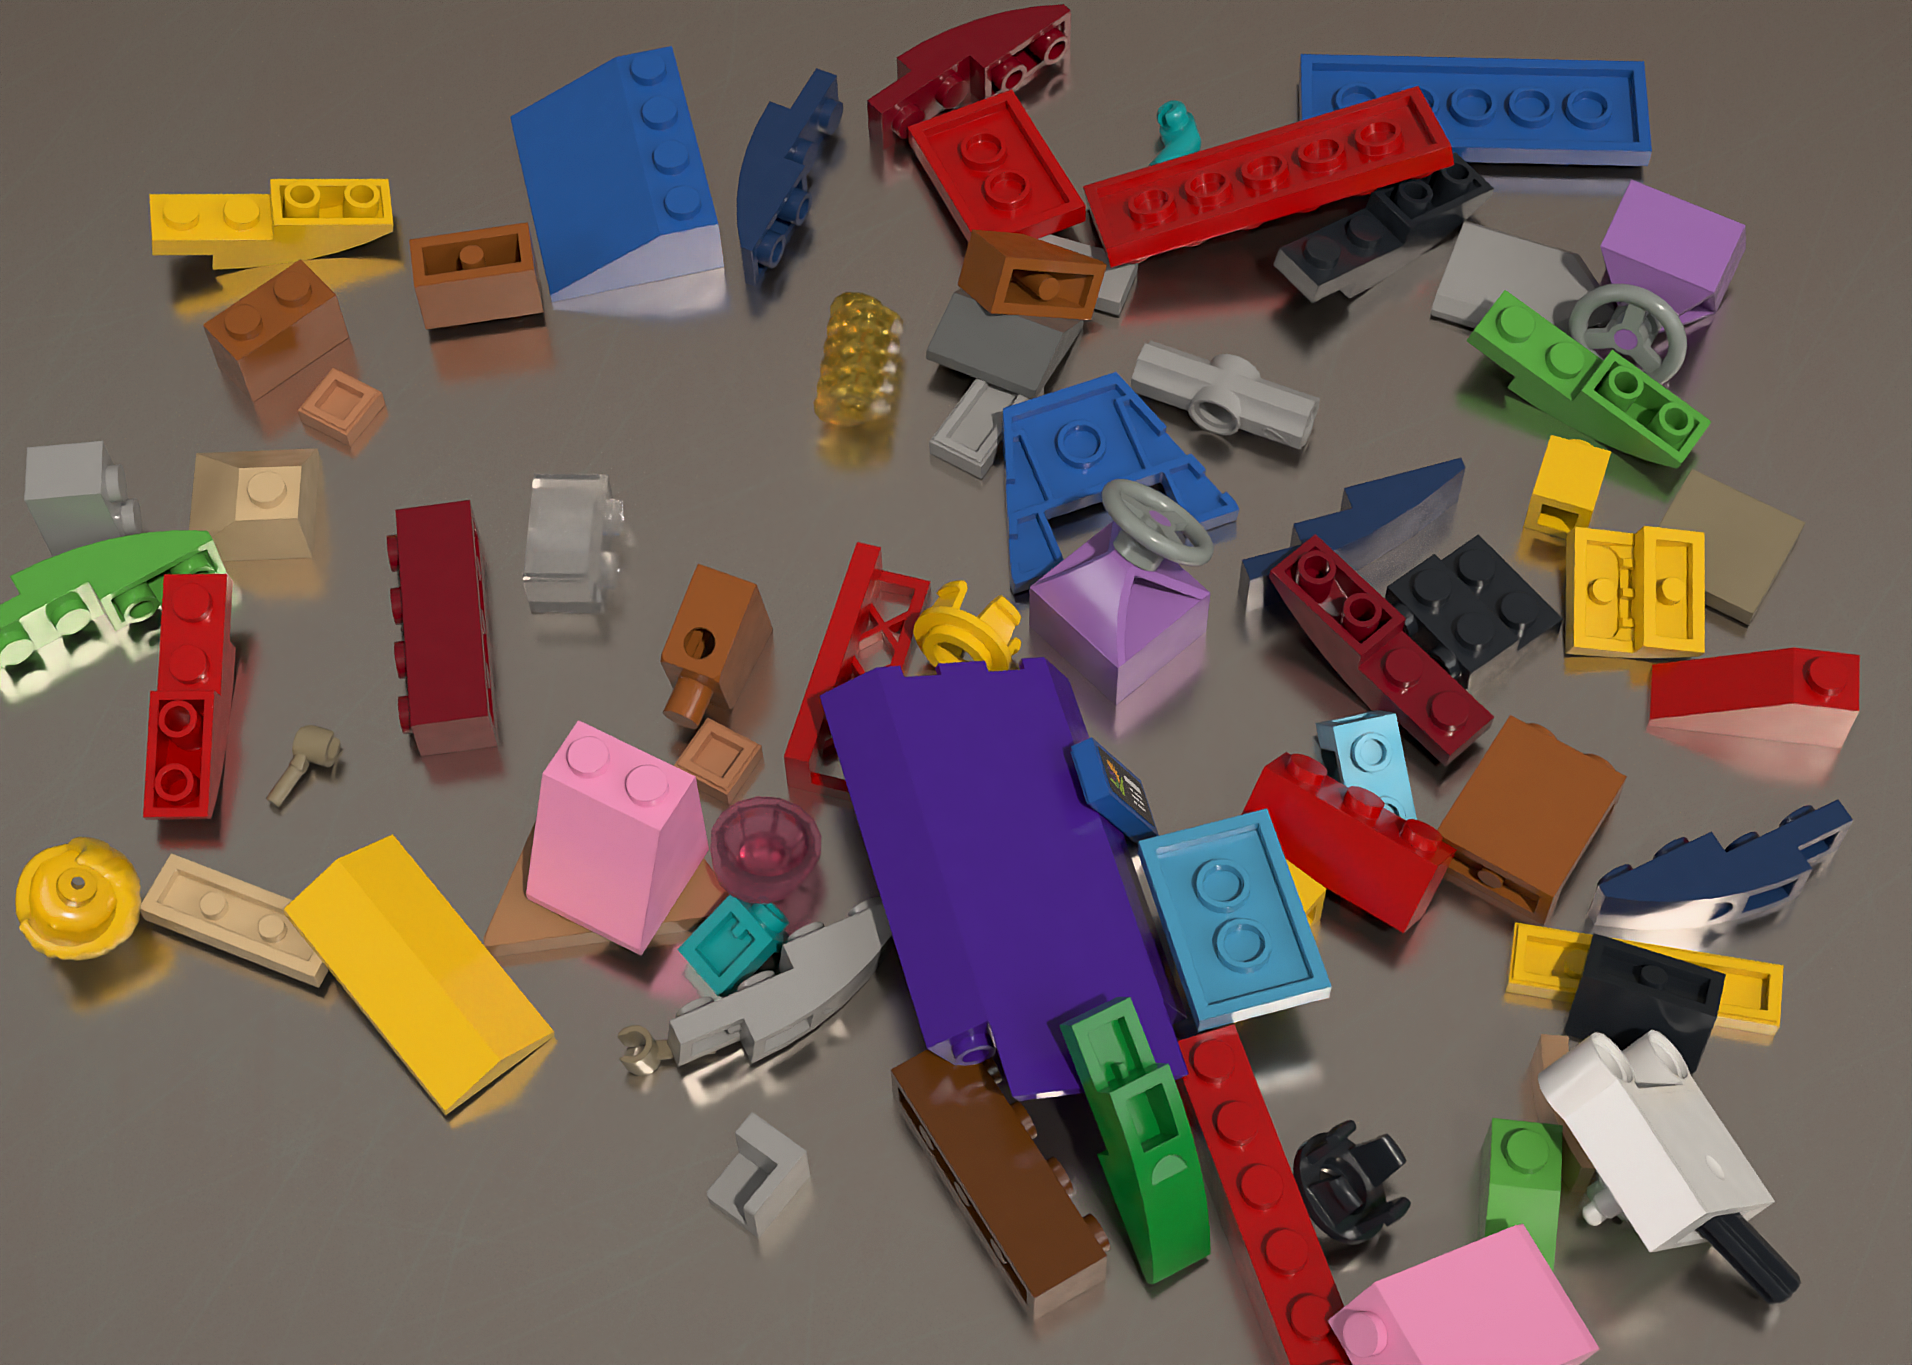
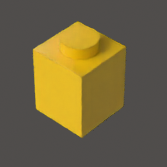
[1523,435,1611,539]

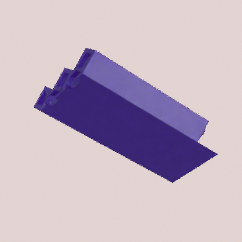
[820,657,1189,1101]

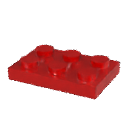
[908,89,1086,242]

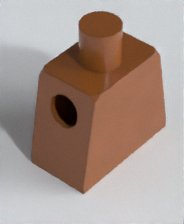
[660,564,773,729]

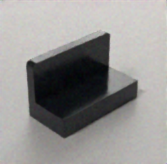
[1564,933,1726,1074]

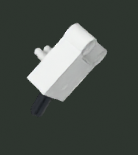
[1538,1030,1801,1305]

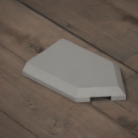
[1430,221,1616,335]

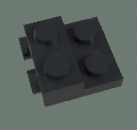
[1385,534,1563,694]

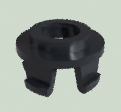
[1293,1120,1411,1244]

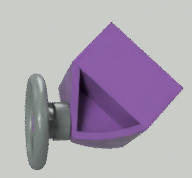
[1568,179,1746,384]
[1029,479,1214,706]

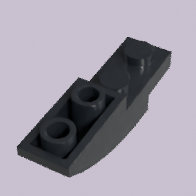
[1274,152,1494,303]

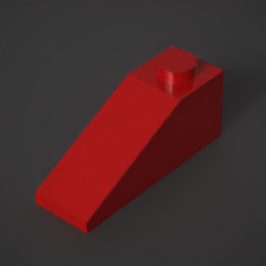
[1647,647,1860,748]

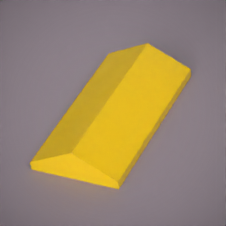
[284,834,554,1115]

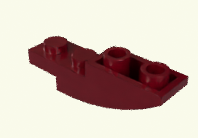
[867,4,1071,151]
[1269,534,1494,767]

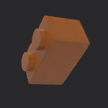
[409,222,543,330]
[203,259,349,402]

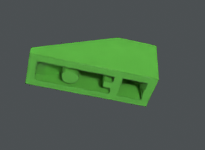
[1477,1118,1563,1272]

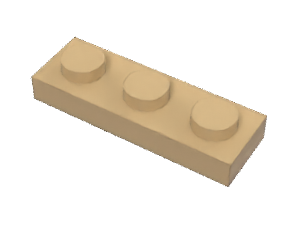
[140,853,329,988]

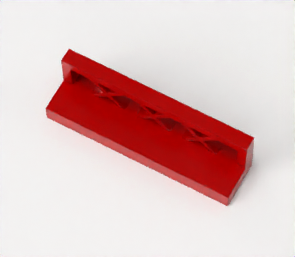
[784,542,931,802]

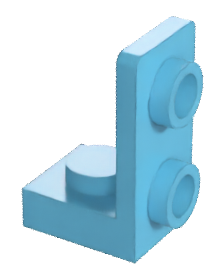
[1315,710,1417,820]

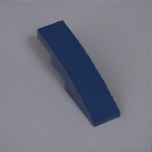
[1238,458,1466,613]

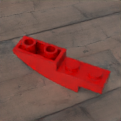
[143,574,236,820]

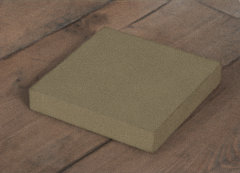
[1658,469,1806,625]

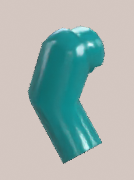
[1149,100,1202,166]

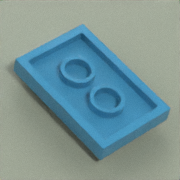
[1138,809,1332,1032]

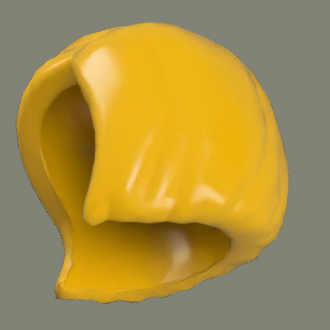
[15,837,141,961]

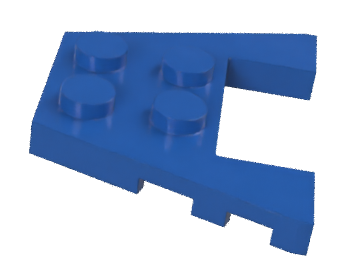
[1002,372,1239,594]

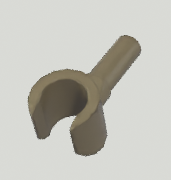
[265,725,341,808]
[618,1025,716,1076]

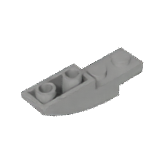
[667,897,895,1066]

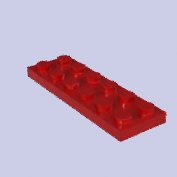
[1083,86,1454,268]

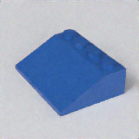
[510,46,724,302]

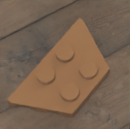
[483,821,730,957]

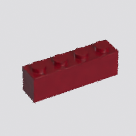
[387,500,497,757]

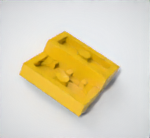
[1565,526,1705,658]

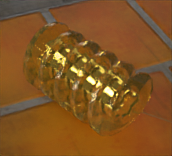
[814,292,904,427]

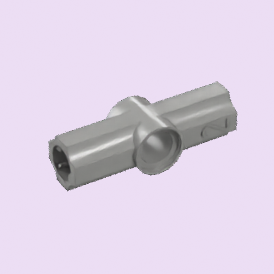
[1131,340,1320,449]

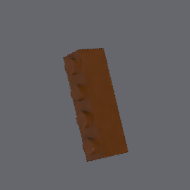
[891,1049,1111,1321]

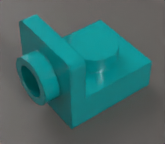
[677,893,789,998]

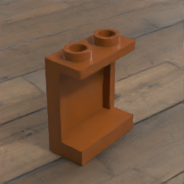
[1437,715,1627,926]

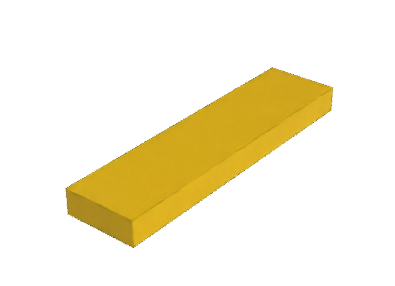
[1505,922,1784,1036]

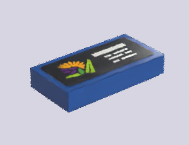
[1071,737,1159,844]

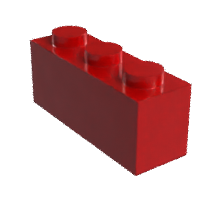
[1241,752,1457,933]

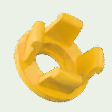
[913,580,1021,671]

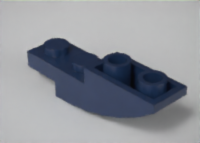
[736,68,843,287]
[1588,799,1853,930]

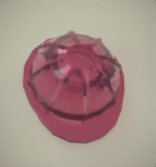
[710,796,822,904]

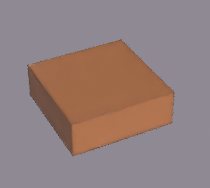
[298,368,385,447]
[674,718,763,805]

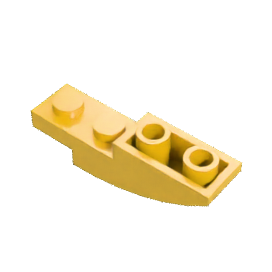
[149,179,393,270]

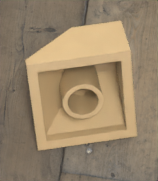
[189,448,320,561]

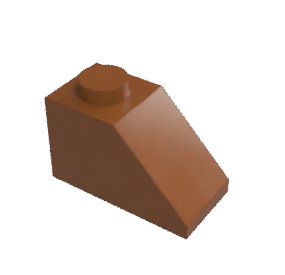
[957,229,1107,320]

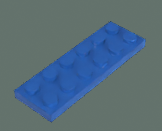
[1299,54,1652,166]

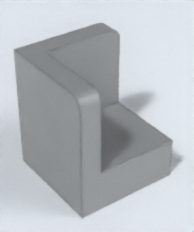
[707,1112,810,1239]

